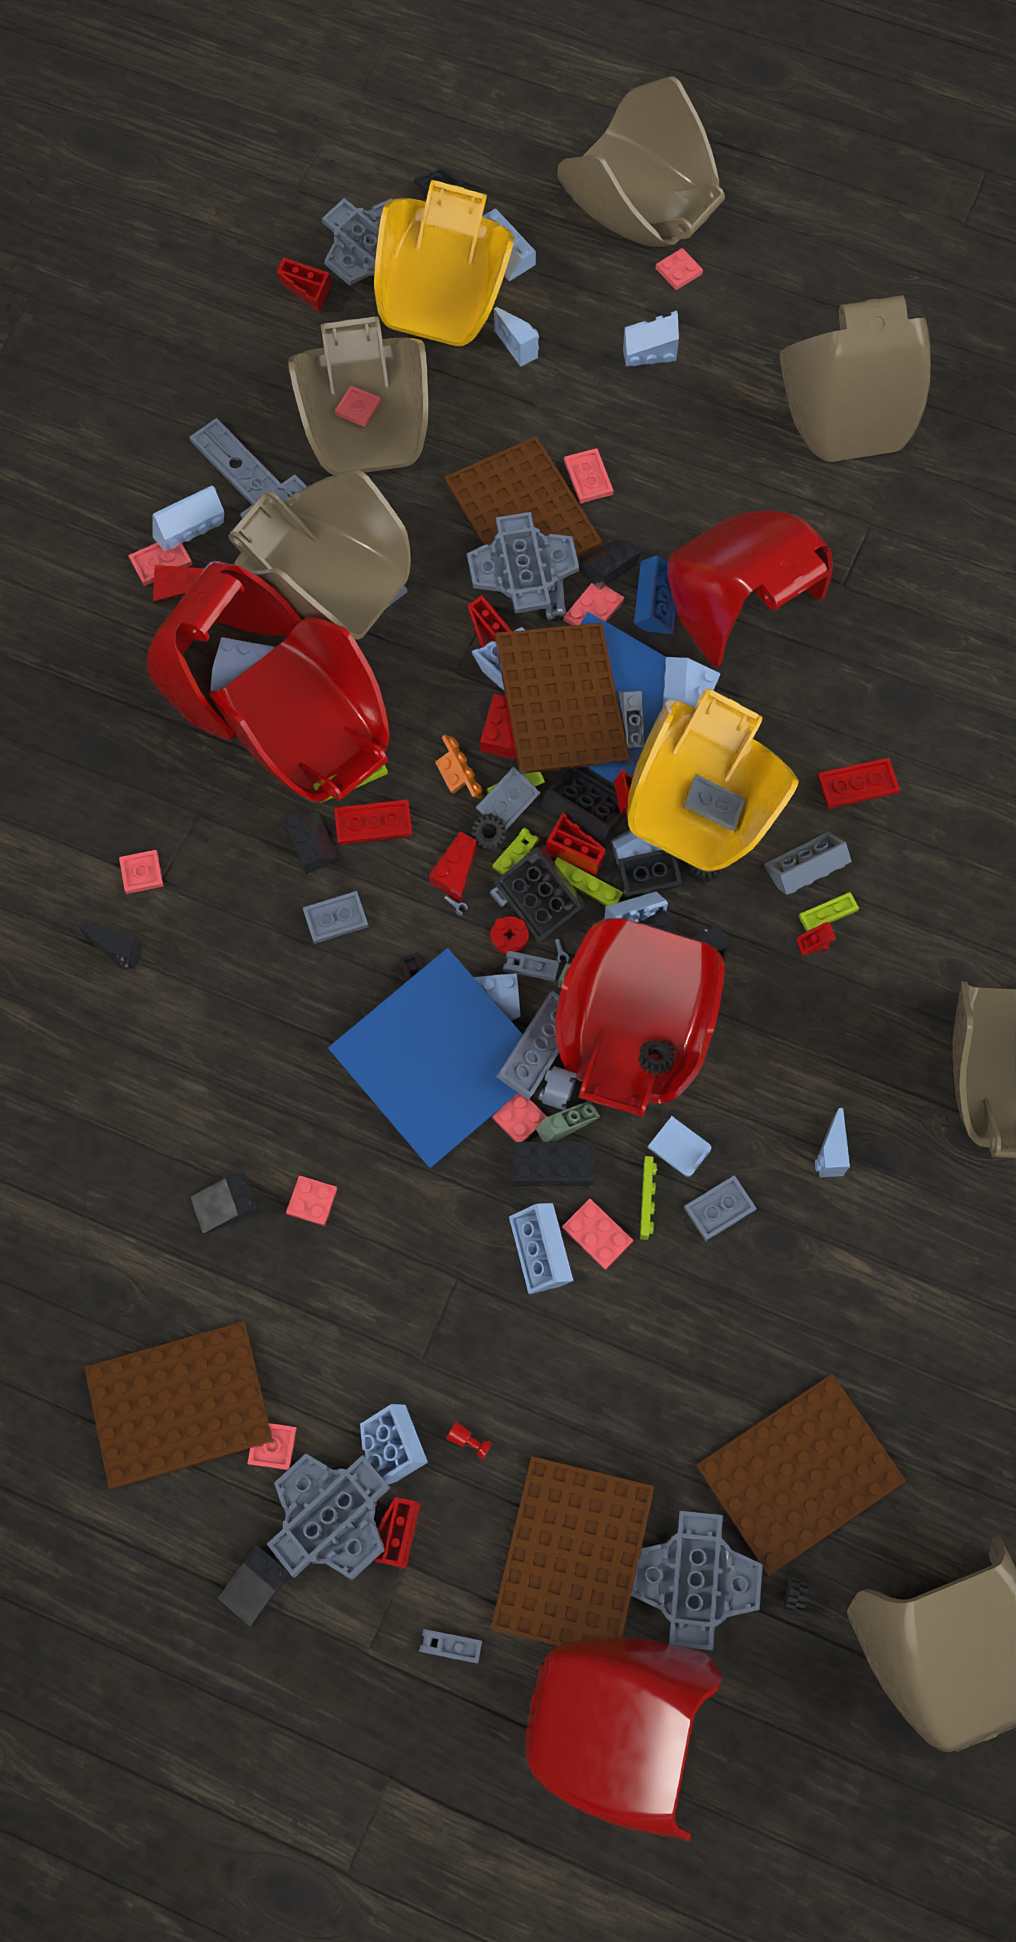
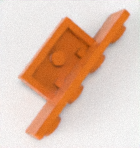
[435,735,484,800]

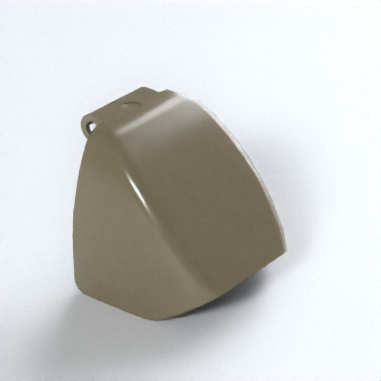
[557,76,725,247]
[780,295,931,462]
[288,316,428,475]
[228,470,411,639]
[952,981,1016,1158]
[847,1534,1016,1753]

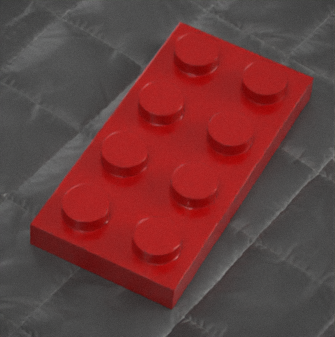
[817,758,900,809]
[334,799,412,845]

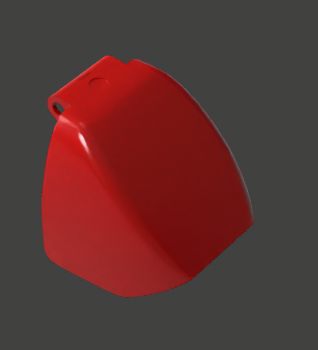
[668,510,833,667]
[147,561,301,740]
[209,616,389,801]
[555,918,725,1117]
[524,1637,722,1841]

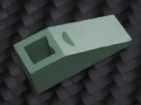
[535,1101,600,1142]

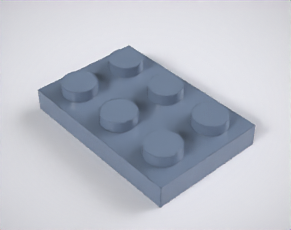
[475,767,540,829]
[683,774,746,831]
[303,891,369,944]
[684,1175,757,1241]

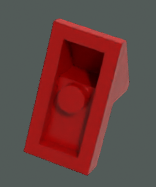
[796,922,836,955]

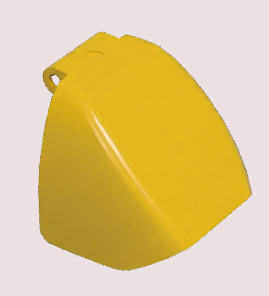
[374,180,514,346]
[627,687,799,871]

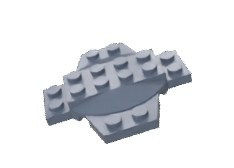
[322,198,392,285]
[467,512,579,613]
[267,1454,390,1580]
[631,1511,763,1650]

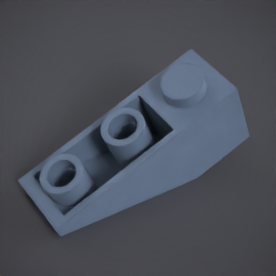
[618,689,645,748]

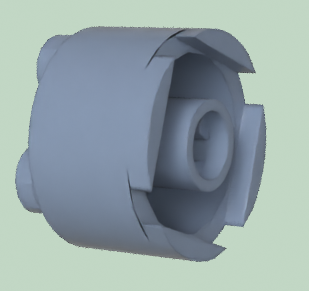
[539,1066,577,1110]

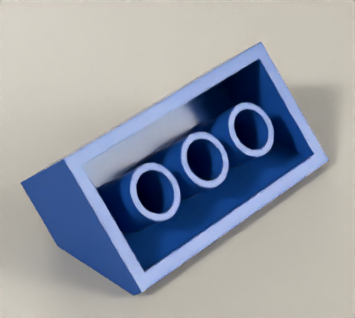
[634,555,676,634]

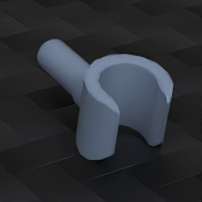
[445,895,468,916]
[555,939,569,964]

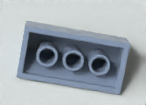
[764,832,852,895]

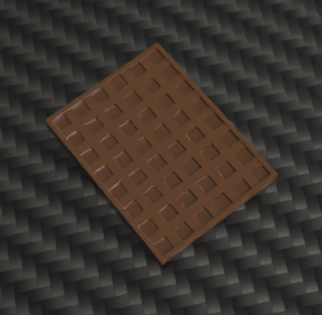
[444,436,602,557]
[494,623,629,774]
[85,1321,273,1490]
[696,1374,906,1576]
[491,1456,655,1646]

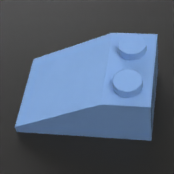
[494,307,539,367]
[815,1108,850,1177]

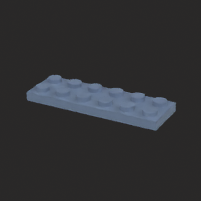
[496,991,560,1100]

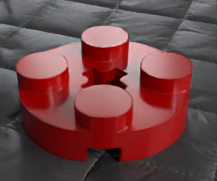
[491,917,529,954]

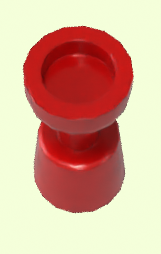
[446,1421,492,1459]

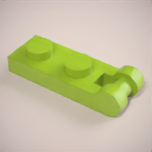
[493,828,540,875]

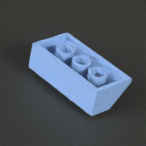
[482,208,536,281]
[153,486,224,551]
[509,1203,573,1294]

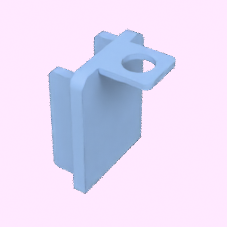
[648,1116,711,1177]

